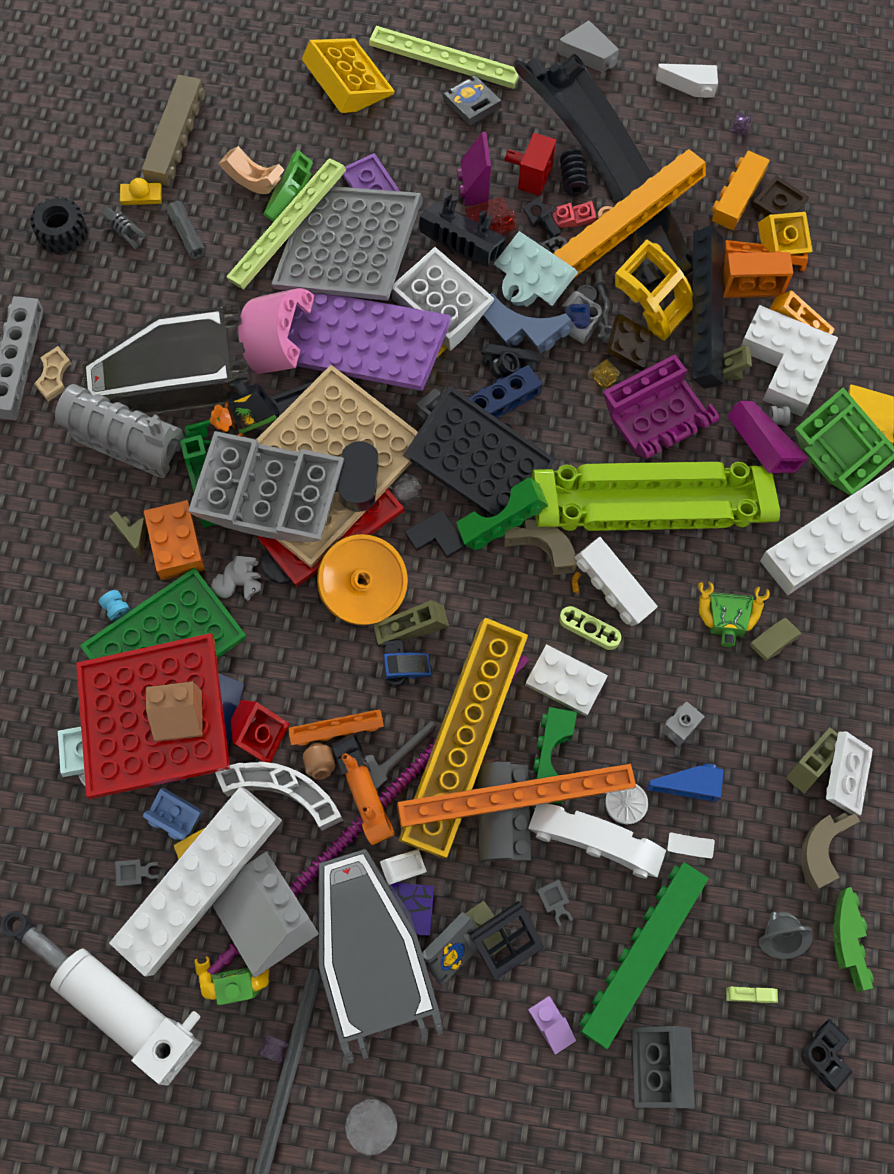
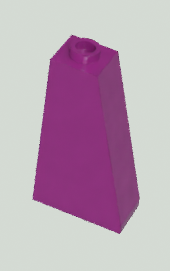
[728,401,809,473]

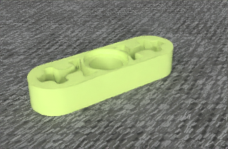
[559,606,621,650]

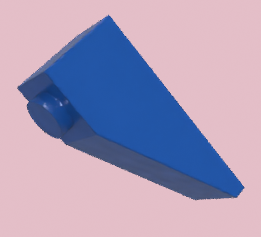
[646,764,724,802]

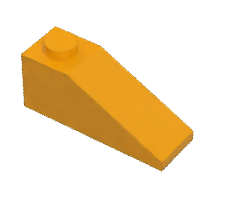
[770,290,834,335]

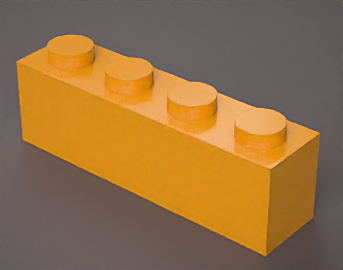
[711,150,770,231]

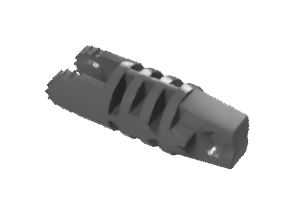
[102,206,146,249]

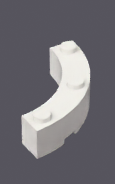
[215,762,343,831]
[528,804,666,879]

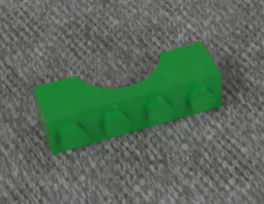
[180,435,218,528]
[456,477,548,551]
[533,707,577,807]

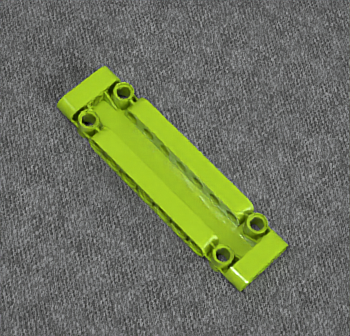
[532,462,780,531]

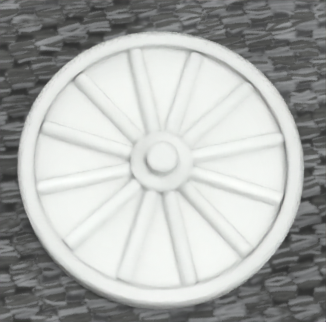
[605,784,648,825]

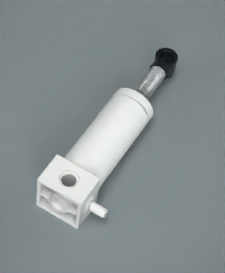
[1,911,201,1086]

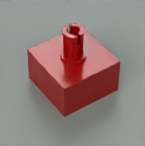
[505,133,557,196]

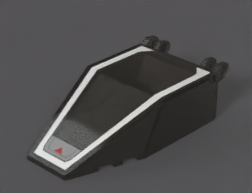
[82,304,249,414]

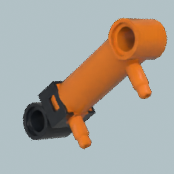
[332,733,395,845]

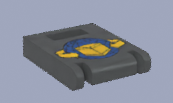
[442,75,501,126]
[422,912,477,984]

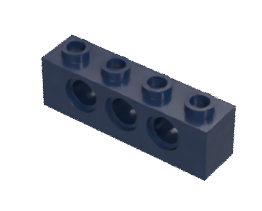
[467,365,542,419]

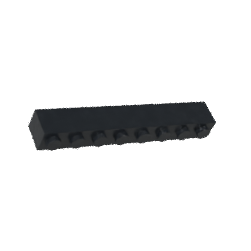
[692,225,724,389]

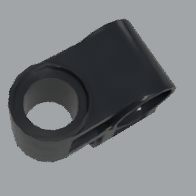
[801,1019,853,1092]

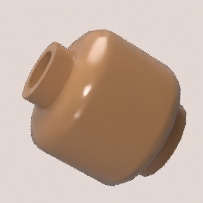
[303,743,335,780]

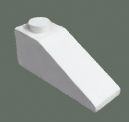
[656,64,718,98]

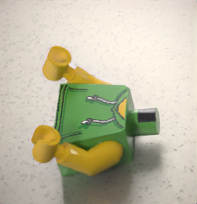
[698,582,770,647]
[195,957,269,1005]

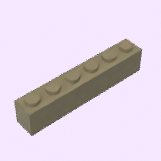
[142,75,205,186]

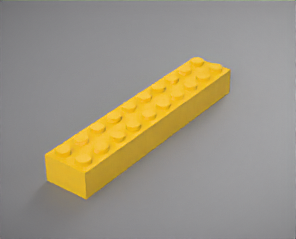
[398,618,528,858]

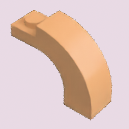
[218,146,284,194]

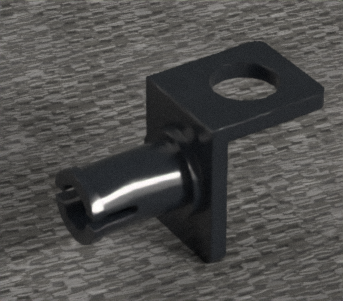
[523,198,562,238]

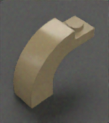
[503,520,577,575]
[801,813,860,892]

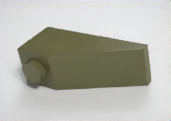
[373,600,449,646]
[786,728,838,794]

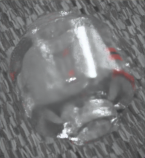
[390,473,423,506]

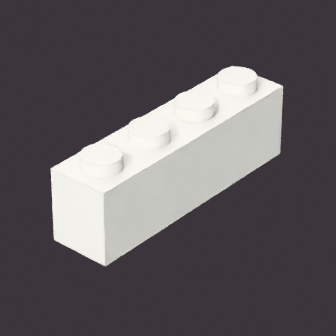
[574,537,658,627]

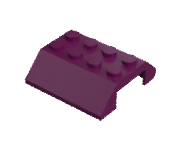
[603,355,720,459]

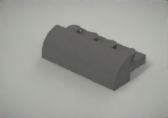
[478,762,531,862]

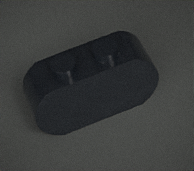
[335,441,379,512]

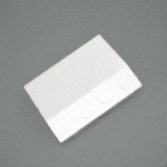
[391,247,494,351]

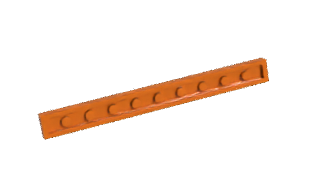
[397,764,636,828]

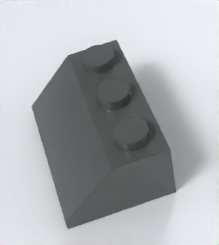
[632,1026,695,1108]

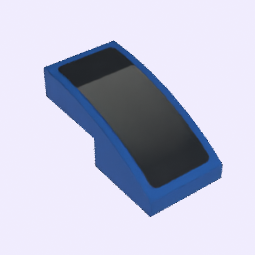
[384,653,431,679]

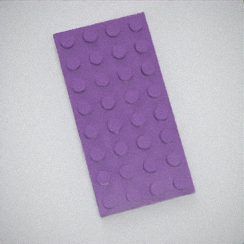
[288,293,452,391]

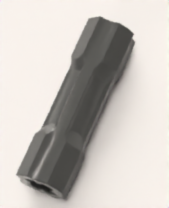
[166,201,206,260]

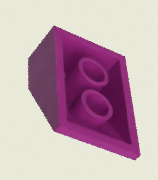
[457,132,491,206]

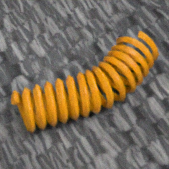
[572,572,581,594]

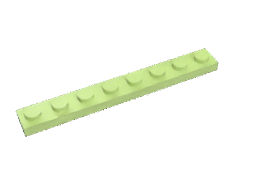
[369,26,519,89]
[226,158,346,289]

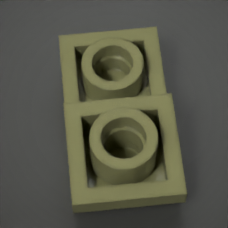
[750,617,801,661]

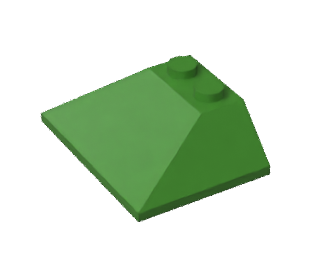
[794,387,894,496]

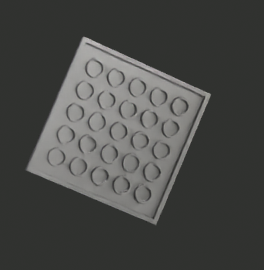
[272,187,423,301]

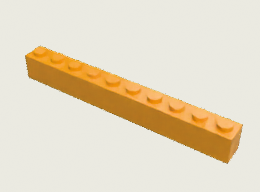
[553,149,706,278]

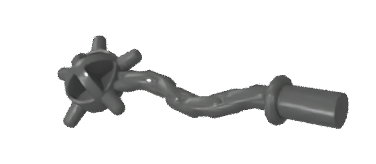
[594,269,613,344]

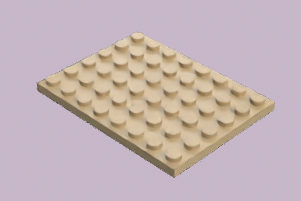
[256,365,418,568]

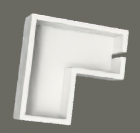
[741,305,838,417]

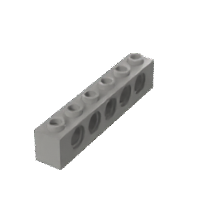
[0,296,43,420]

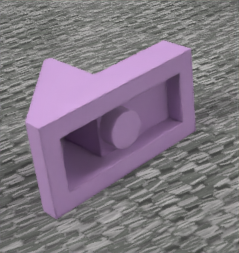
[528,996,576,1054]

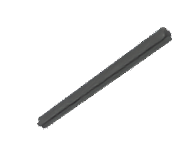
[254,969,322,1174]

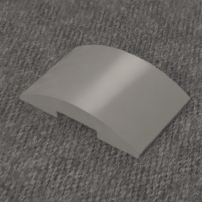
[188,431,344,542]

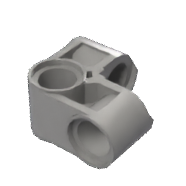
[561,291,602,344]

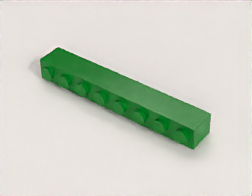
[579,862,709,1050]

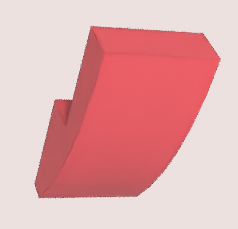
[553,201,597,228]

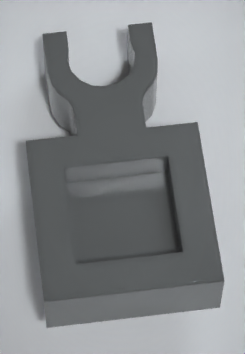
[115,859,158,887]
[536,879,573,927]

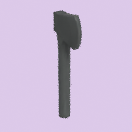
[365,721,437,790]

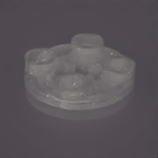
[345,1099,397,1155]

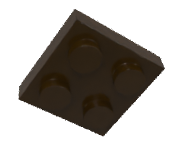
[752,175,809,216]
[606,314,653,371]

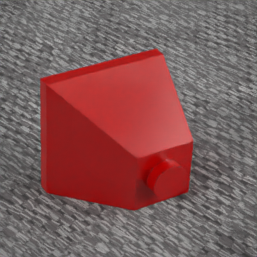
[231,700,290,763]

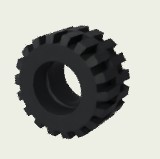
[30,197,87,254]

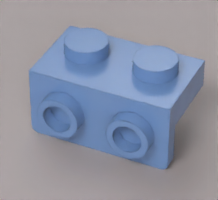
[143,788,204,840]

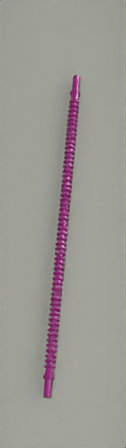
[207,655,529,975]

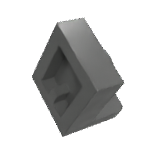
[416,388,441,423]

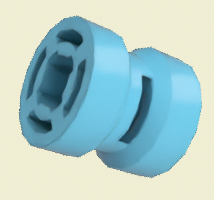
[99,590,130,622]

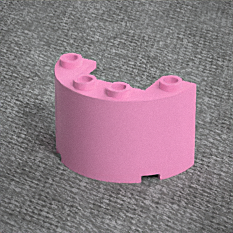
[238,288,315,374]

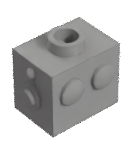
[661,701,705,747]

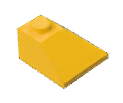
[758,212,813,255]

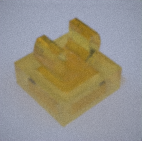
[590,359,621,389]

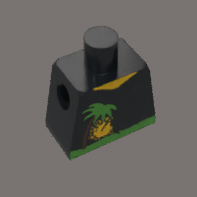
[229,378,279,433]

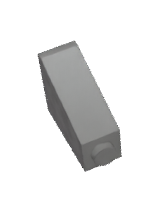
[558,21,619,72]

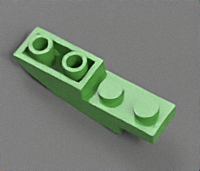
[263,150,313,222]
[833,887,874,992]

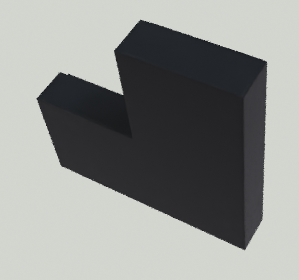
[405,510,466,558]

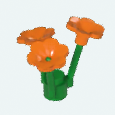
[185,402,246,445]

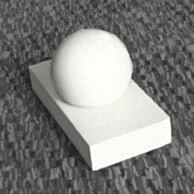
[380,849,427,885]

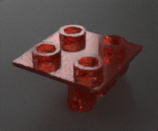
[465,196,518,234]

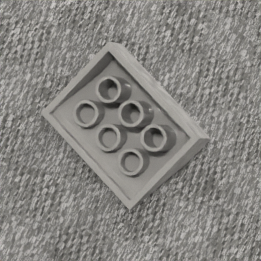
[212,851,319,978]

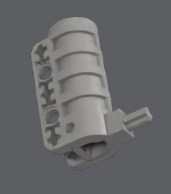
[55,384,185,478]

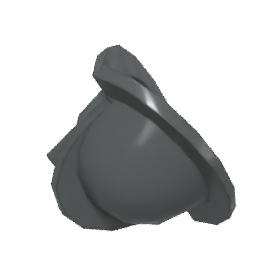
[759,912,813,959]

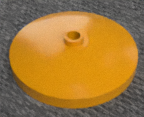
[317,534,408,625]

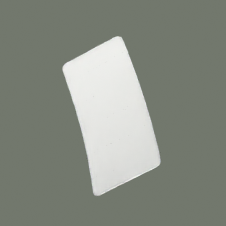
[667,832,715,858]

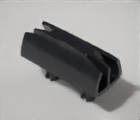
[419,193,508,267]

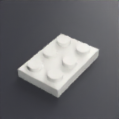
[525,644,608,717]
[826,732,873,816]

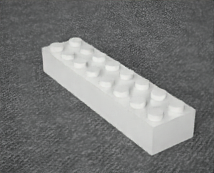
[760,468,894,596]
[109,787,282,976]

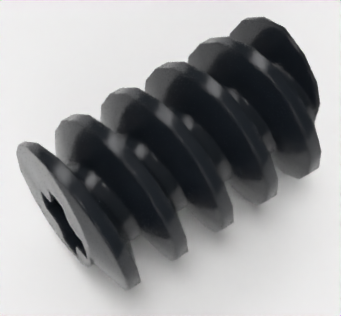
[559,149,589,195]

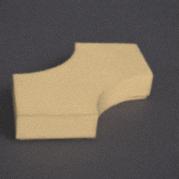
[34,346,71,402]

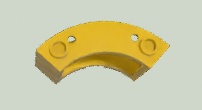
[615,239,693,341]

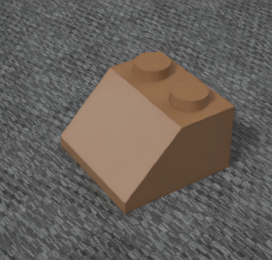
[146,682,202,742]

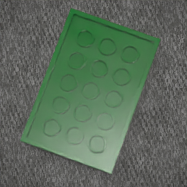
[80,568,247,660]

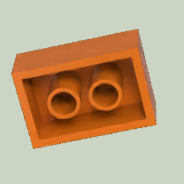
[723,251,793,298]
[144,500,205,581]

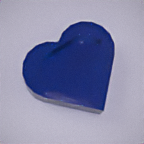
[565,304,590,329]

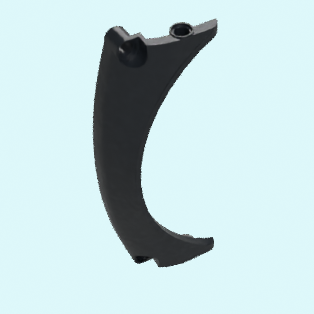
[514,53,693,290]

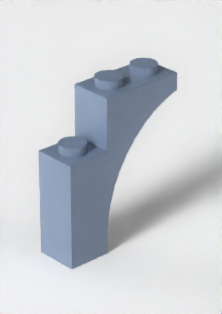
[482,293,573,353]

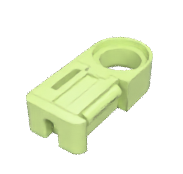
[726,987,778,1003]

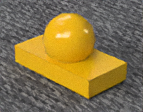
[120,178,162,205]

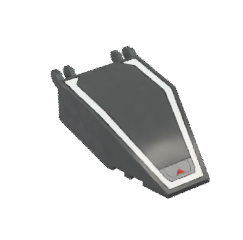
[316,849,443,1064]

